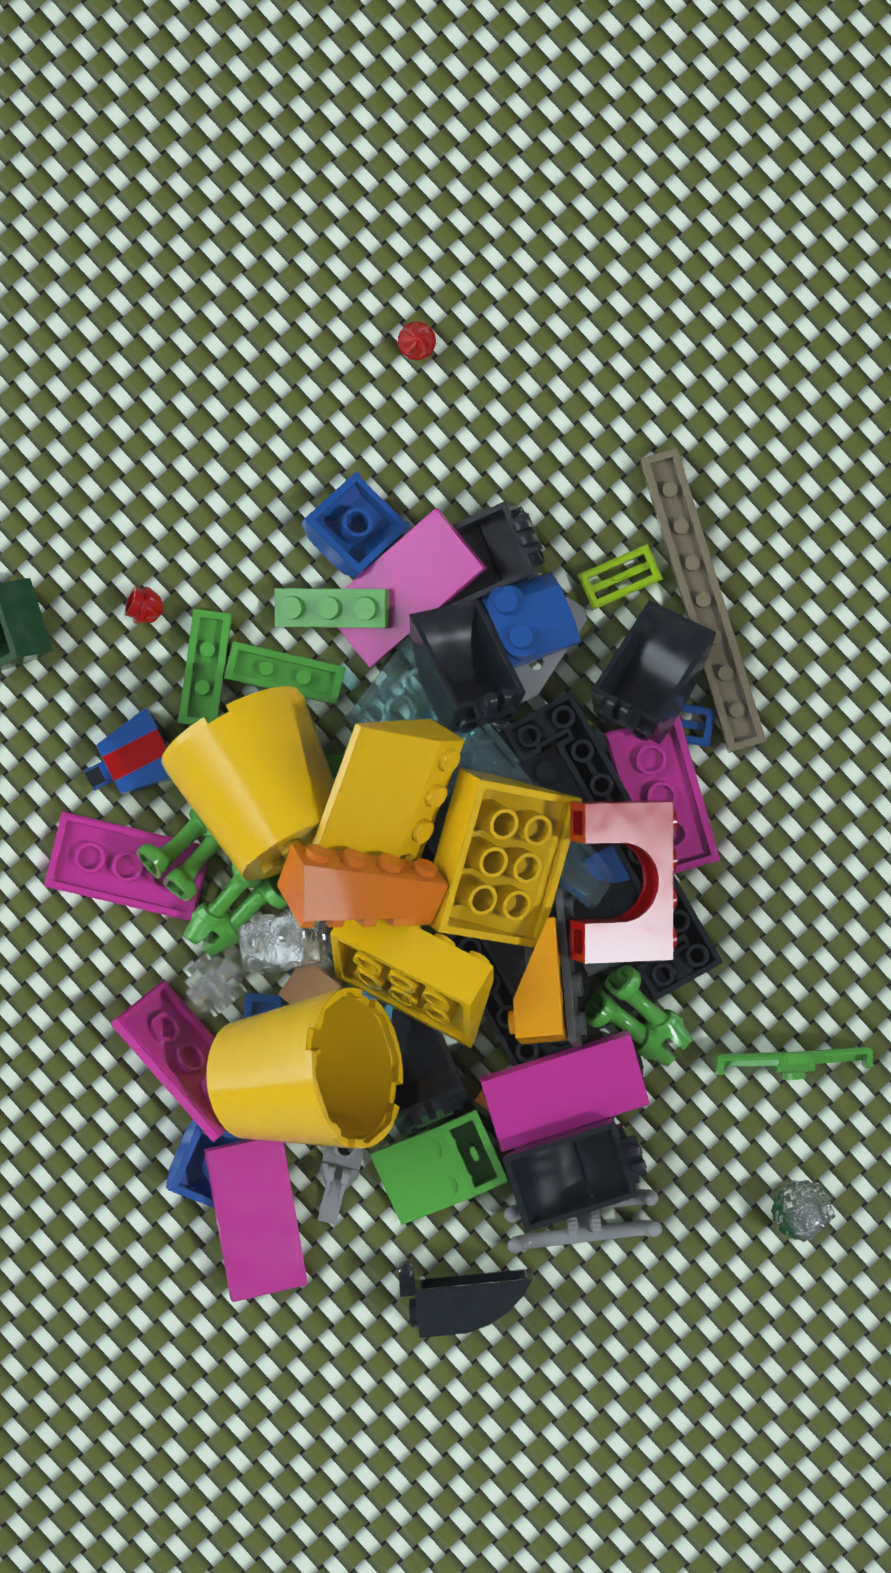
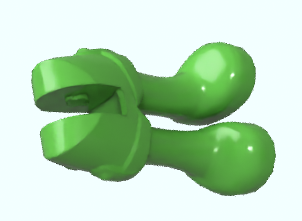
[136,808,221,901]
[183,864,288,957]
[583,965,693,1067]

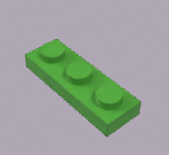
[275,588,390,628]
[178,609,233,725]
[224,641,346,705]

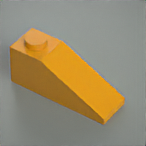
[508,917,568,1044]

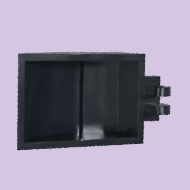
[444,501,545,606]
[409,598,526,733]
[591,600,717,744]
[391,1008,472,1135]
[502,1117,647,1232]
[398,1261,533,1338]

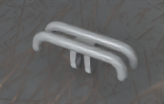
[504,1189,662,1253]

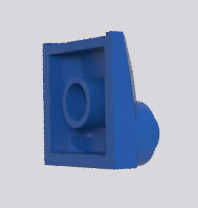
[301,471,411,579]
[481,572,581,669]
[166,1120,247,1208]

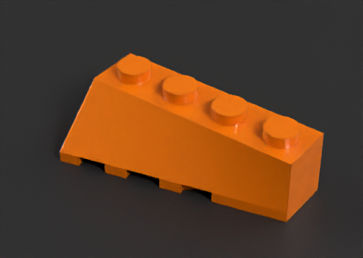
[277,844,449,928]

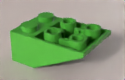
[370,1106,508,1225]

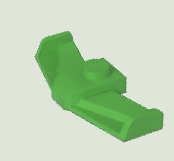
[714,1045,873,1080]

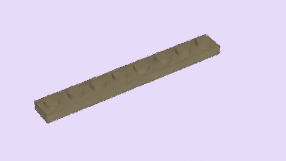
[640,448,767,753]

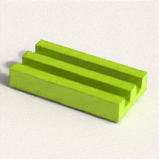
[577,544,663,611]

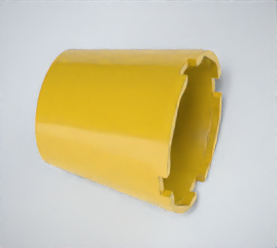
[161,686,335,880]
[206,987,403,1149]

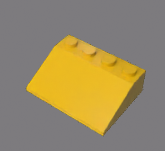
[312,719,465,861]
[429,768,582,948]
[330,920,493,1048]

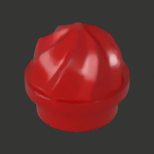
[398,322,436,361]
[124,586,163,624]

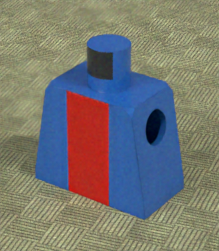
[84,708,171,795]

